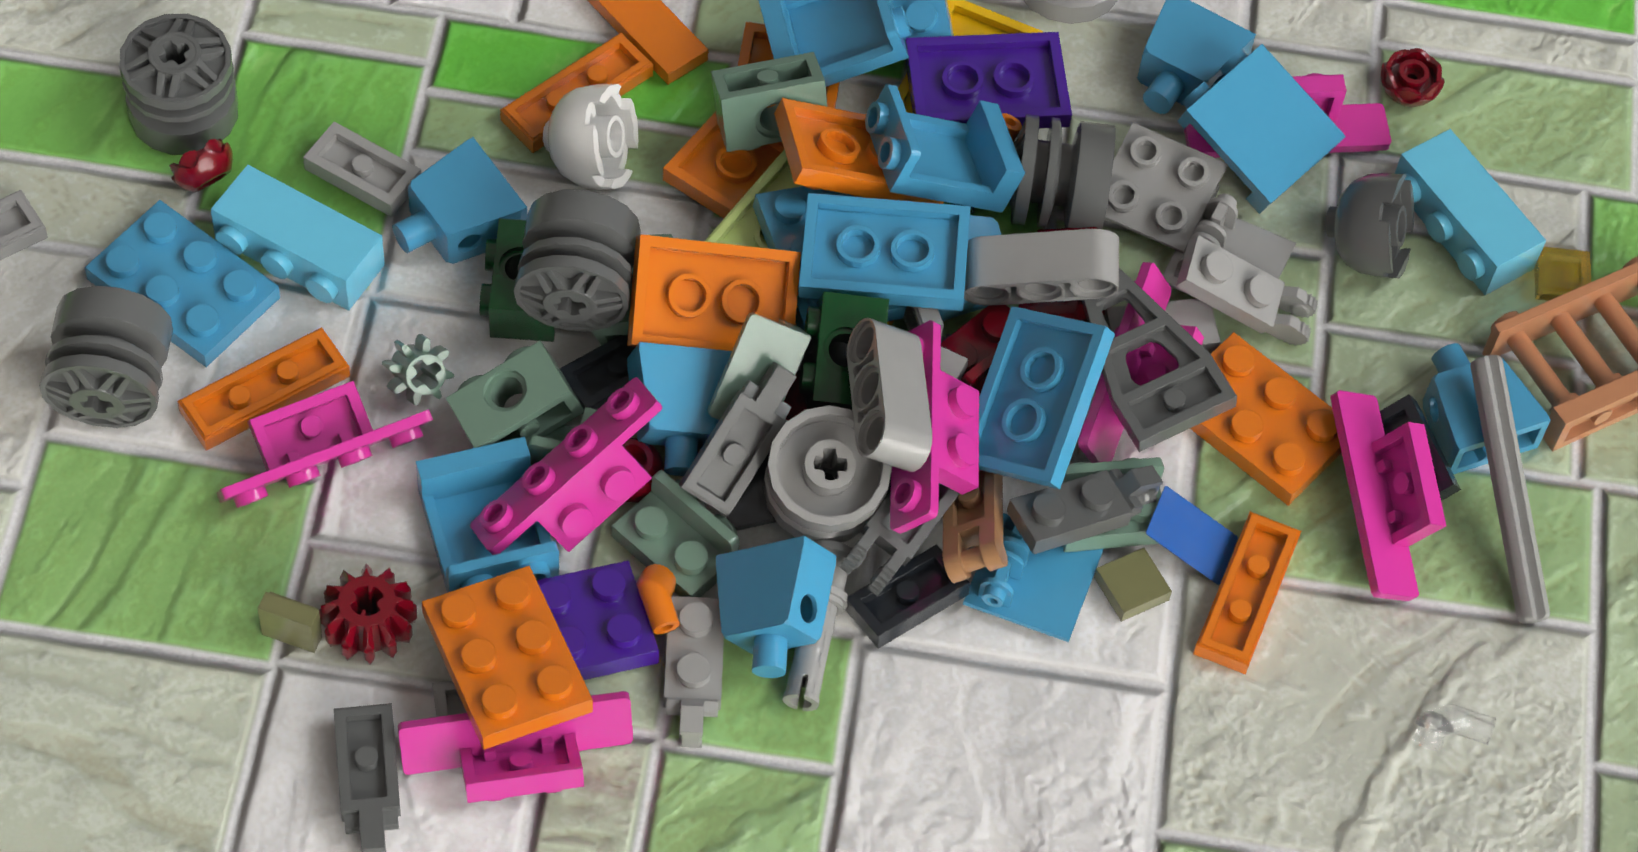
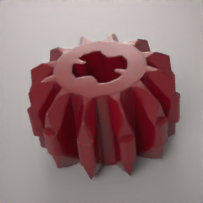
[319,563,417,665]

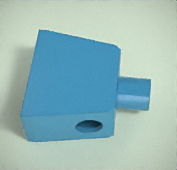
[1137,0,1256,114]
[392,137,527,264]
[627,342,732,476]
[1422,343,1551,474]
[716,536,836,678]

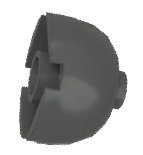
[1326,173,1414,279]

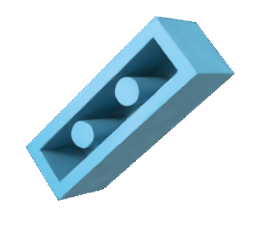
[1394,129,1546,295]
[211,165,385,311]

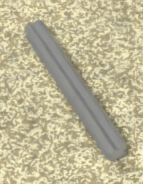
[1470,355,1550,623]

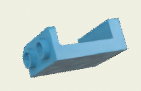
[758,0,912,87]
[1178,44,1346,214]
[865,84,1025,212]
[416,437,559,593]

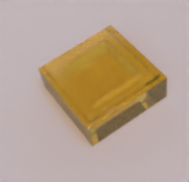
[1534,247,1591,301]

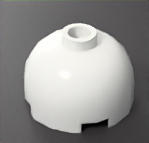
[543,84,639,189]

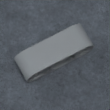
[964,229,1119,306]
[847,318,932,472]

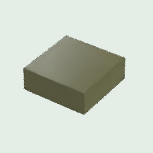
[1094,547,1172,622]
[258,592,322,653]

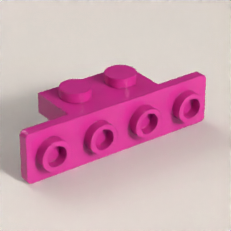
[1184,73,1392,158]
[1078,262,1204,463]
[890,320,979,534]
[470,377,662,555]
[216,381,433,508]
[1330,390,1447,601]
[398,691,633,803]

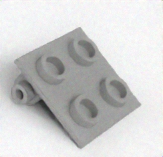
[1105,122,1228,254]
[1163,193,1296,294]

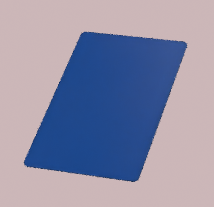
[1146,486,1238,585]

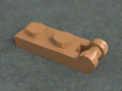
[942,470,1008,583]

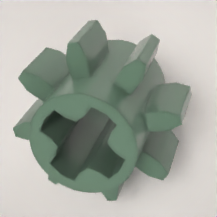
[382,334,454,405]

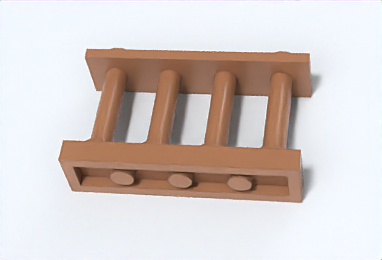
[1482,256,1638,452]

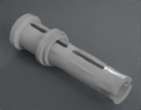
[782,540,852,711]

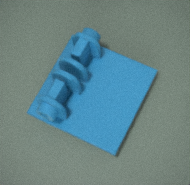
[963,513,1104,642]

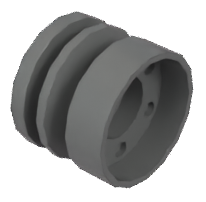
[119,14,238,155]
[1009,114,1116,229]
[514,189,641,331]
[39,286,173,428]

